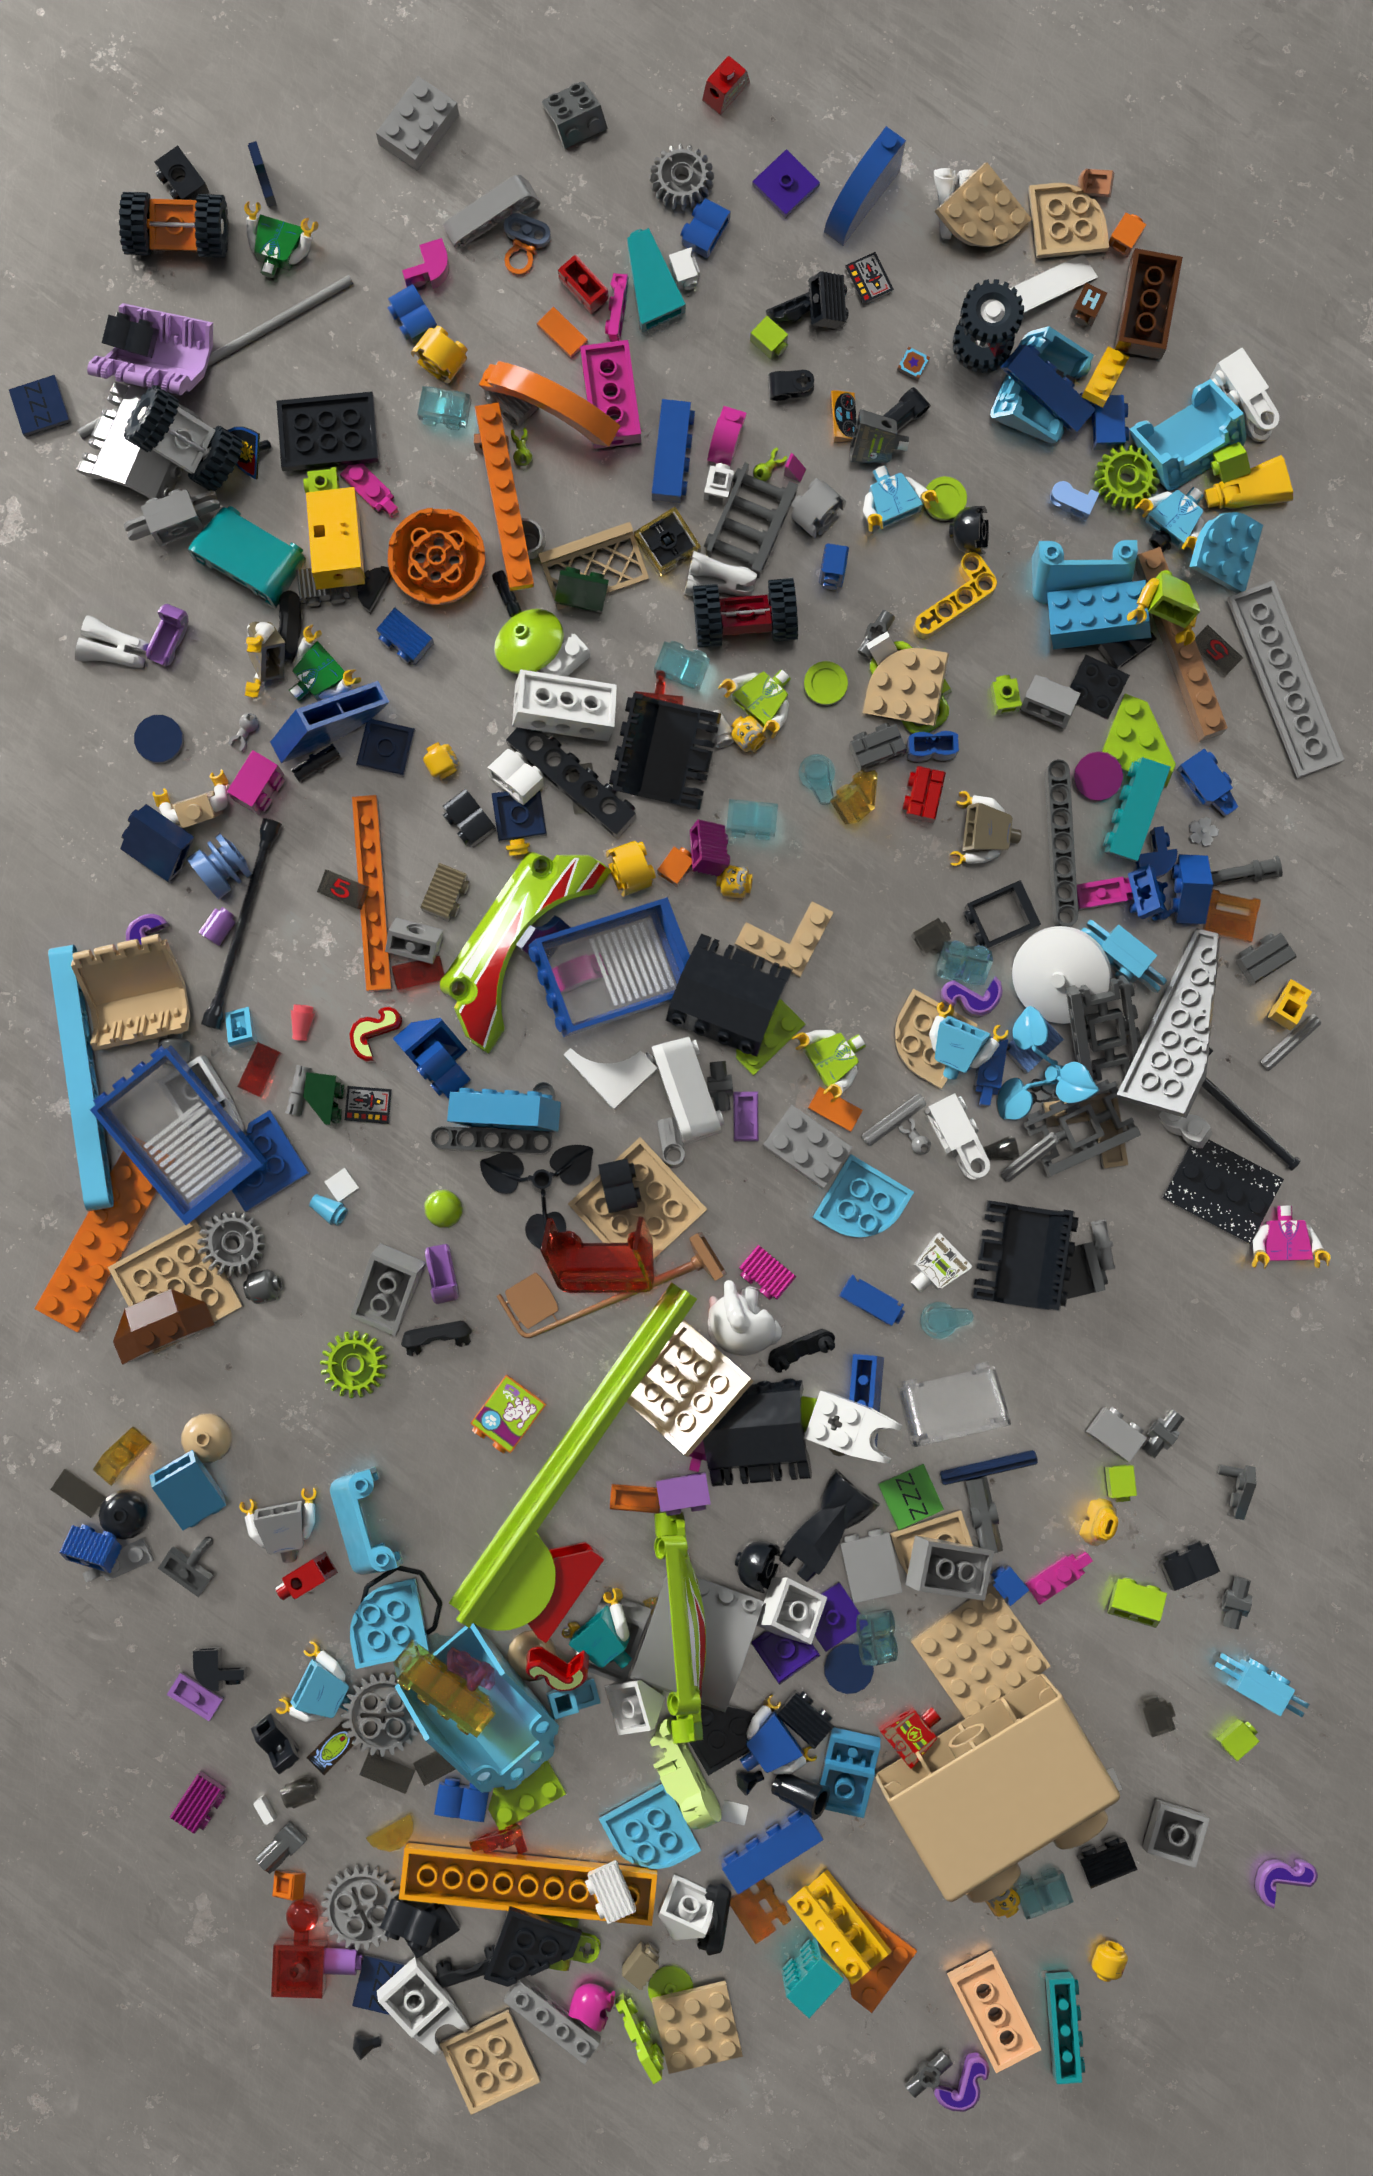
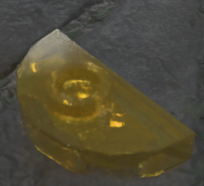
[366,1813,414,1852]

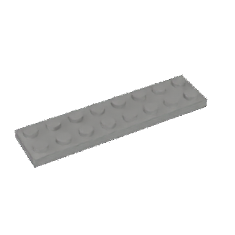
[1227,580,1345,778]

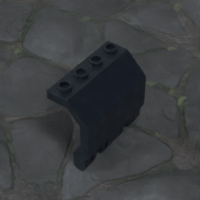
[609,693,721,810]
[665,934,793,1057]
[972,1200,1079,1311]
[703,1378,812,1487]

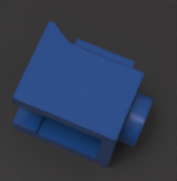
[990,1565,1029,1606]

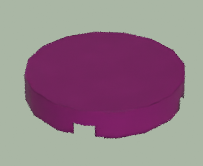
[1074,751,1123,801]

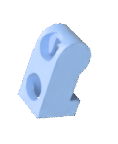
[1050,481,1099,521]

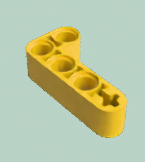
[913,552,997,640]

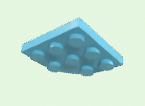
[1189,512,1263,593]
[812,1154,914,1238]
[350,1578,431,1669]
[599,1784,701,1869]

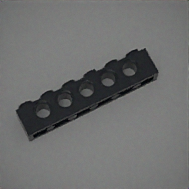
[506,728,636,839]

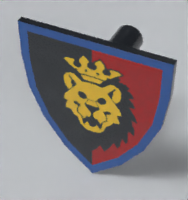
[228,426,271,479]

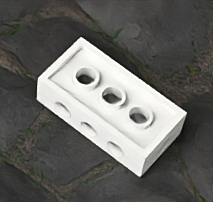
[512,669,617,741]

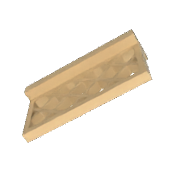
[538,522,649,611]

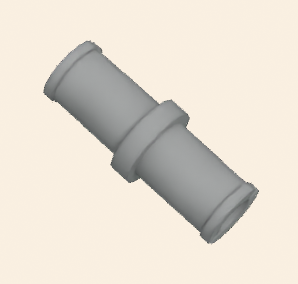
[285,1065,312,1116]
[1091,1219,1115,1270]

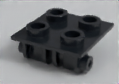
[1070,654,1130,719]

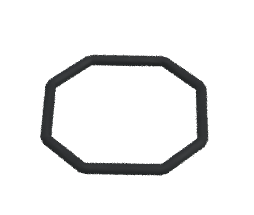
[360,1566,442,1635]

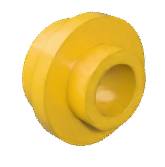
[506,838,530,855]

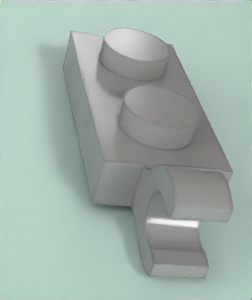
[82,1538,154,1582]

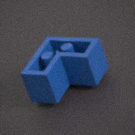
[1171,854,1213,924]

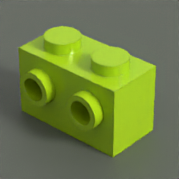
[1108,1578,1167,1628]

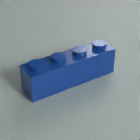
[1001,344,1096,432]
[652,399,695,503]
[849,1354,884,1447]
[721,1810,824,1895]

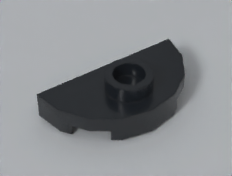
[766,292,811,322]
[357,566,391,612]

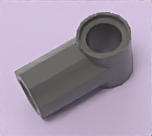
[255,1821,307,1874]

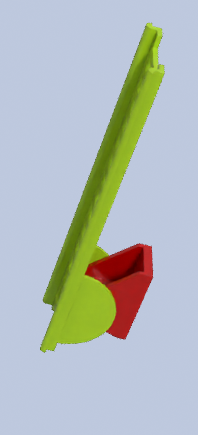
[449,1282,697,1643]

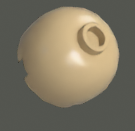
[181,1414,232,1463]
[507,1630,557,1682]

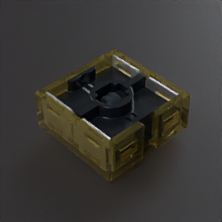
[634,507,701,577]

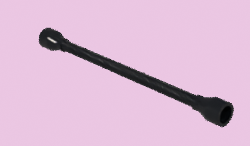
[201,818,282,1030]

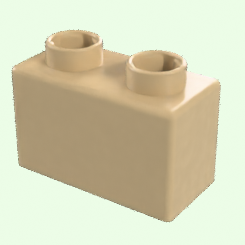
[875,1674,1120,1903]

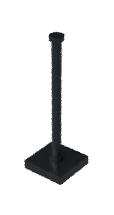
[1202,1047,1301,1171]

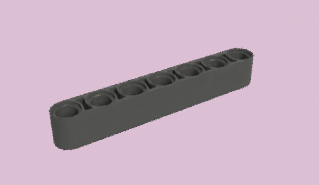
[1045,759,1078,927]

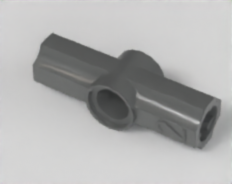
[966,1476,1003,1553]

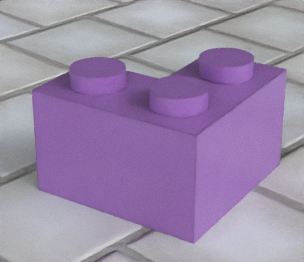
[656,1472,711,1516]

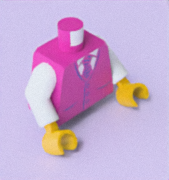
[1252,1206,1330,1269]

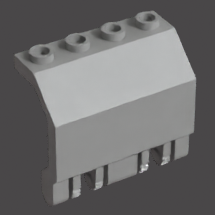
[76,382,203,499]

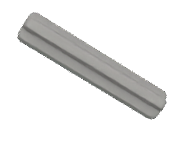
[1261,1014,1321,1070]
[862,1094,927,1146]
[1001,1132,1060,1182]

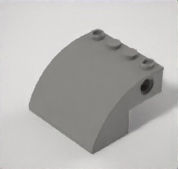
[630,1574,764,1712]

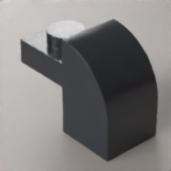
[193,1648,247,1691]
[251,1713,300,1775]

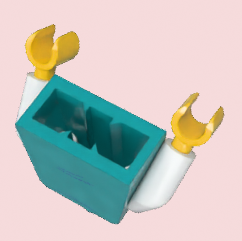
[562,1588,632,1669]

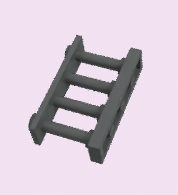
[704,462,798,578]

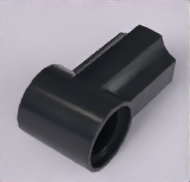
[883,387,931,432]

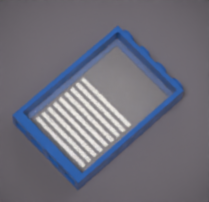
[528,897,690,1038]
[90,1045,266,1225]

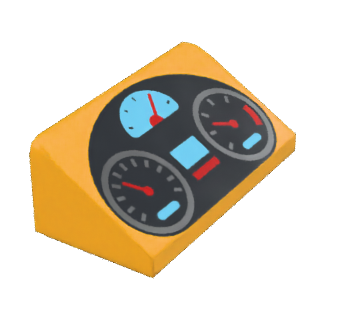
[830,390,857,442]

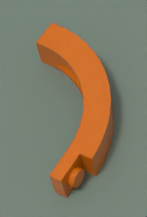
[479,361,620,447]

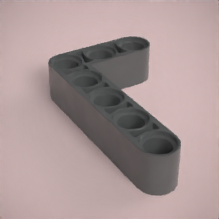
[431,1082,555,1155]

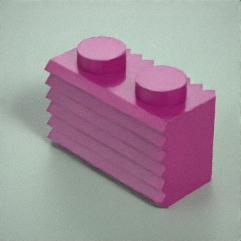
[739,1245,796,1300]

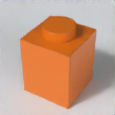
[1109,212,1147,257]
[657,846,692,887]

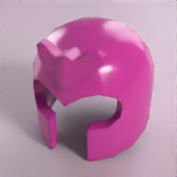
[568,1983,615,2032]

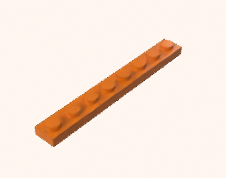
[475,402,534,591]
[352,795,392,992]

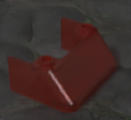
[541,1217,654,1293]

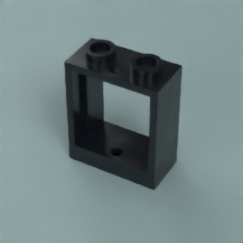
[963,880,1041,951]

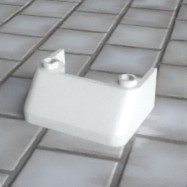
[651,1037,725,1145]

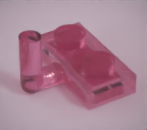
[447,1647,495,1691]

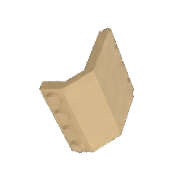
[71,934,191,1051]

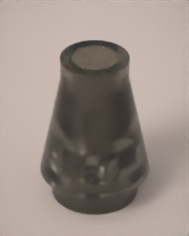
[983,1136,1020,1161]

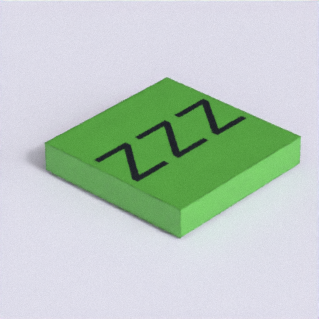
[878,1464,944,1530]

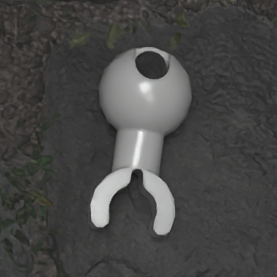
[228,713,259,752]
[898,1117,931,1155]

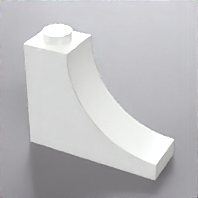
[564,1048,658,1111]

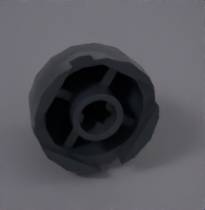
[949,506,989,555]
[98,1489,151,1540]
[735,1541,780,1593]

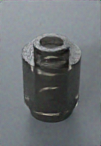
[280,1776,320,1809]

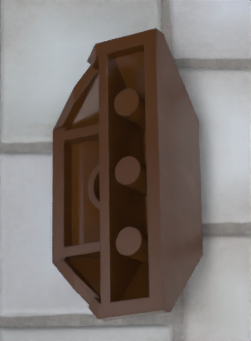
[113,1289,215,1365]

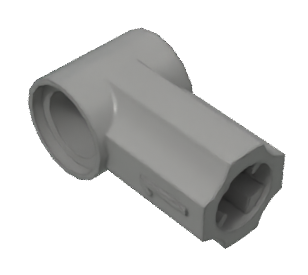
[657,1117,685,1168]

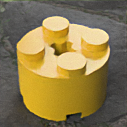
[411,325,468,383]
[606,840,656,897]

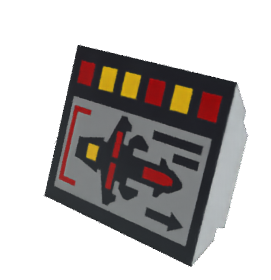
[845,252,894,304]
[344,1086,392,1124]

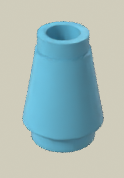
[309,1194,348,1226]

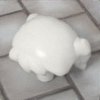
[708,1280,782,1356]

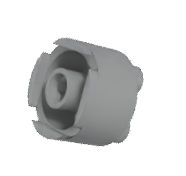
[791,478,846,538]

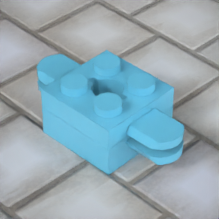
[1081,920,1167,993]
[1215,1653,1310,1717]

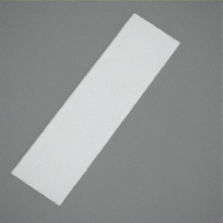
[1009,254,1098,312]

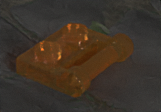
[1203,889,1261,943]

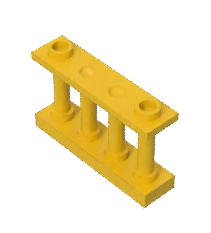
[787,1869,892,1985]

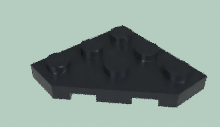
[674,1704,756,1776]
[484,1906,582,1987]

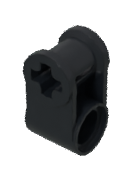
[768,369,814,401]

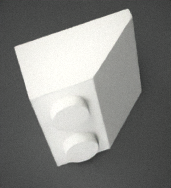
[757,1578,827,1645]

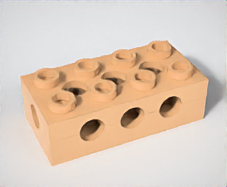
[947,1950,1041,2073]

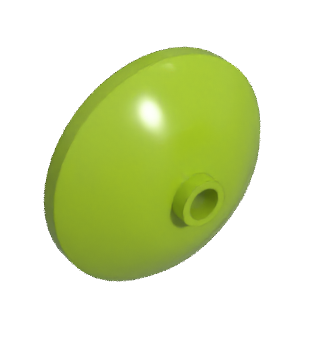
[495,609,564,674]

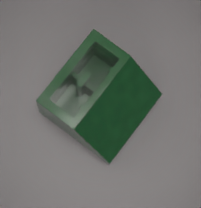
[554,567,609,613]
[303,1072,345,1129]

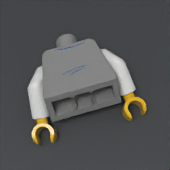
[239,1488,317,1563]

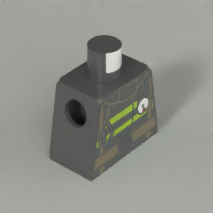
[850,409,909,463]

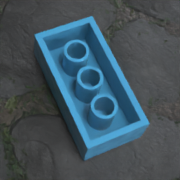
[1047,580,1151,650]
[447,1088,561,1132]

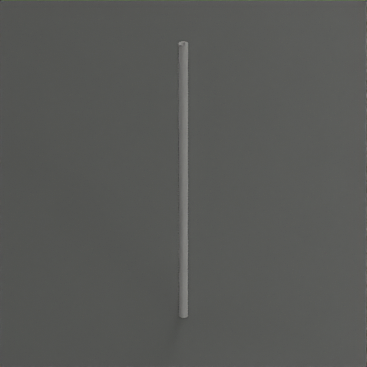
[77,275,353,439]

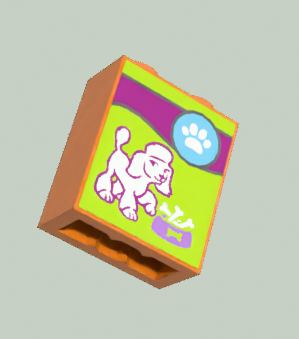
[470,1375,547,1454]

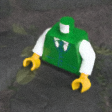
[244,201,319,278]
[289,624,361,701]

